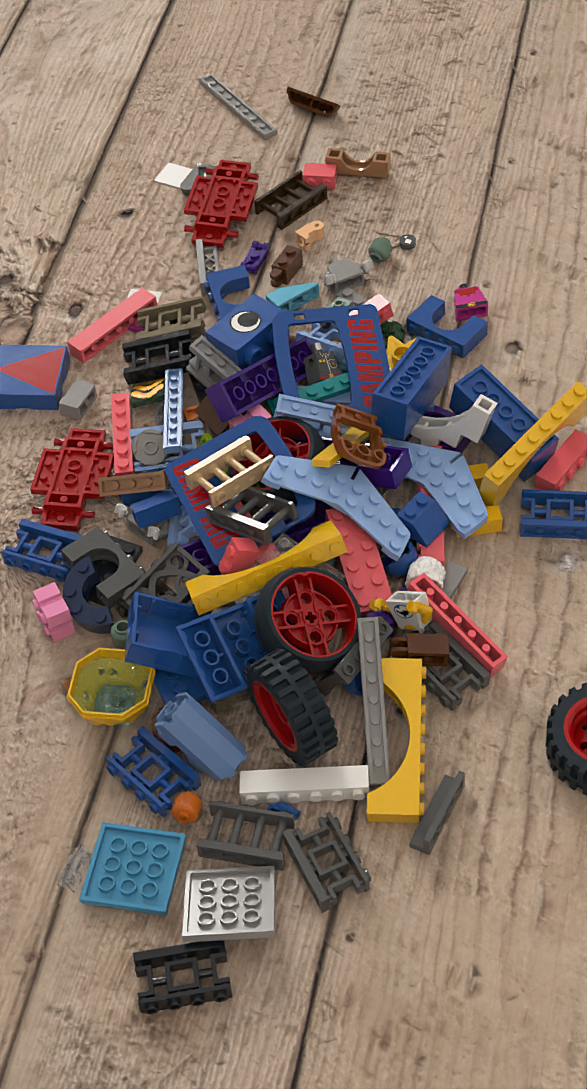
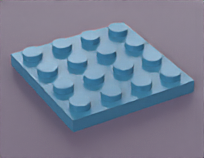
[79,822,187,916]

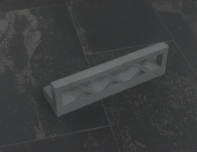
[409,771,465,855]

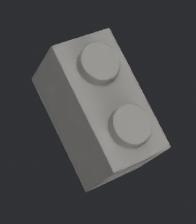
[59,379,97,421]

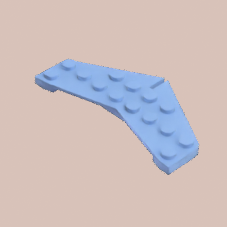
[382,437,488,539]
[261,455,410,561]

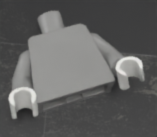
[324,258,374,294]
[114,504,170,547]

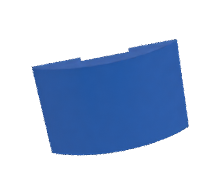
[174,590,303,703]

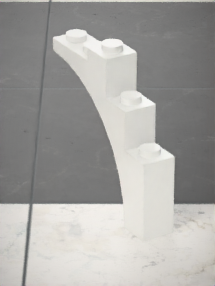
[409,394,497,448]

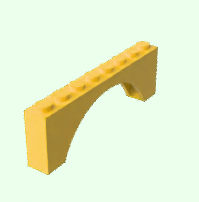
[479,381,587,506]
[185,520,348,615]
[367,658,426,823]

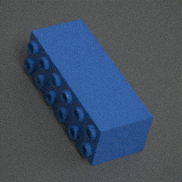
[371,336,452,441]
[449,364,559,482]

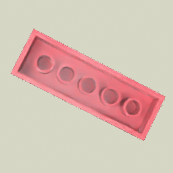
[325,508,392,618]

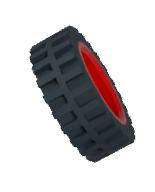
[244,649,338,766]
[545,682,587,795]

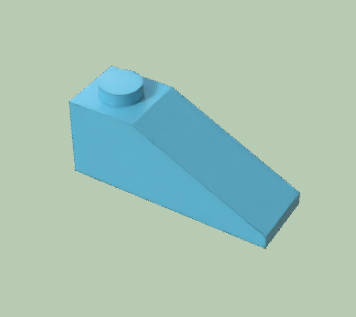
[266,282,320,311]

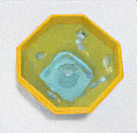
[67,648,156,726]

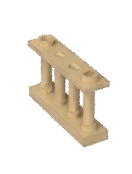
[184,435,274,508]

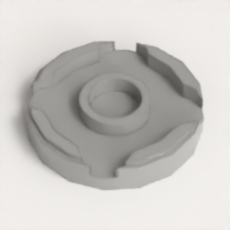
[132,429,168,466]

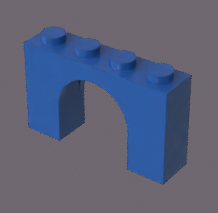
[204,265,250,322]
[407,295,488,358]
[119,468,182,529]

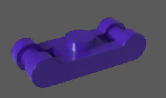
[240,240,270,274]

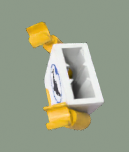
[369,591,433,634]

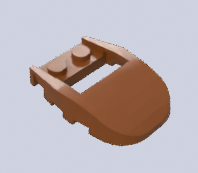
[330,403,386,469]

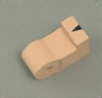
[295,221,324,251]

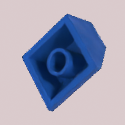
[397,491,450,548]

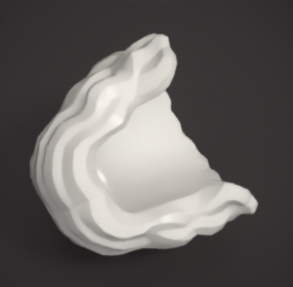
[405,556,446,589]

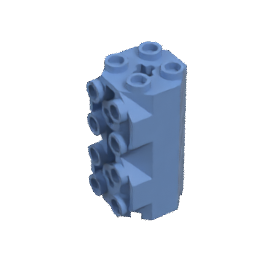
[155,692,248,781]

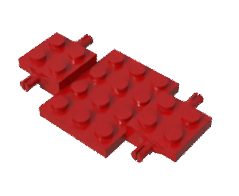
[184,159,259,248]
[30,428,114,531]

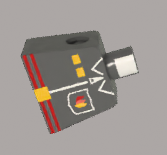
[304,343,342,385]

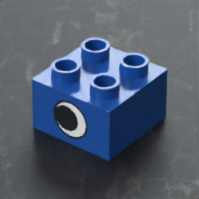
[205,293,289,370]

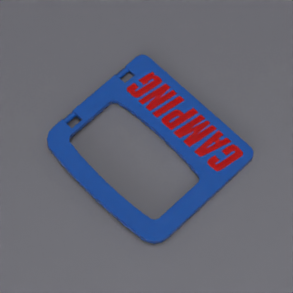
[272,304,390,414]
[165,416,316,567]

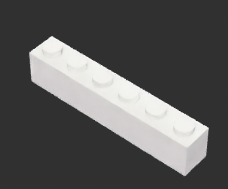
[240,765,369,805]

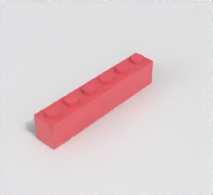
[67,288,157,363]
[111,392,135,476]
[407,573,508,678]

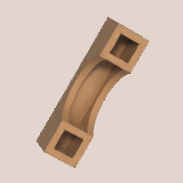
[325,148,391,178]

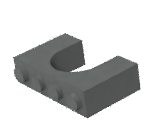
[61,526,146,609]

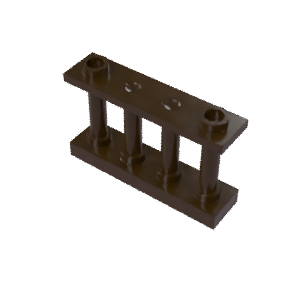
[254,170,328,230]

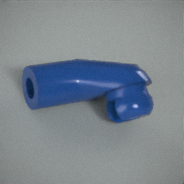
[267,802,301,820]

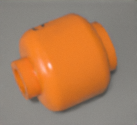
[172,791,202,824]

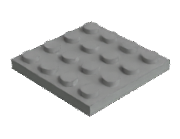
[182,866,275,942]

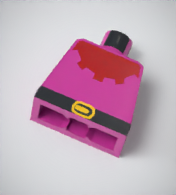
[454,284,488,321]

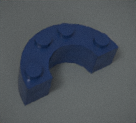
[63,556,116,634]

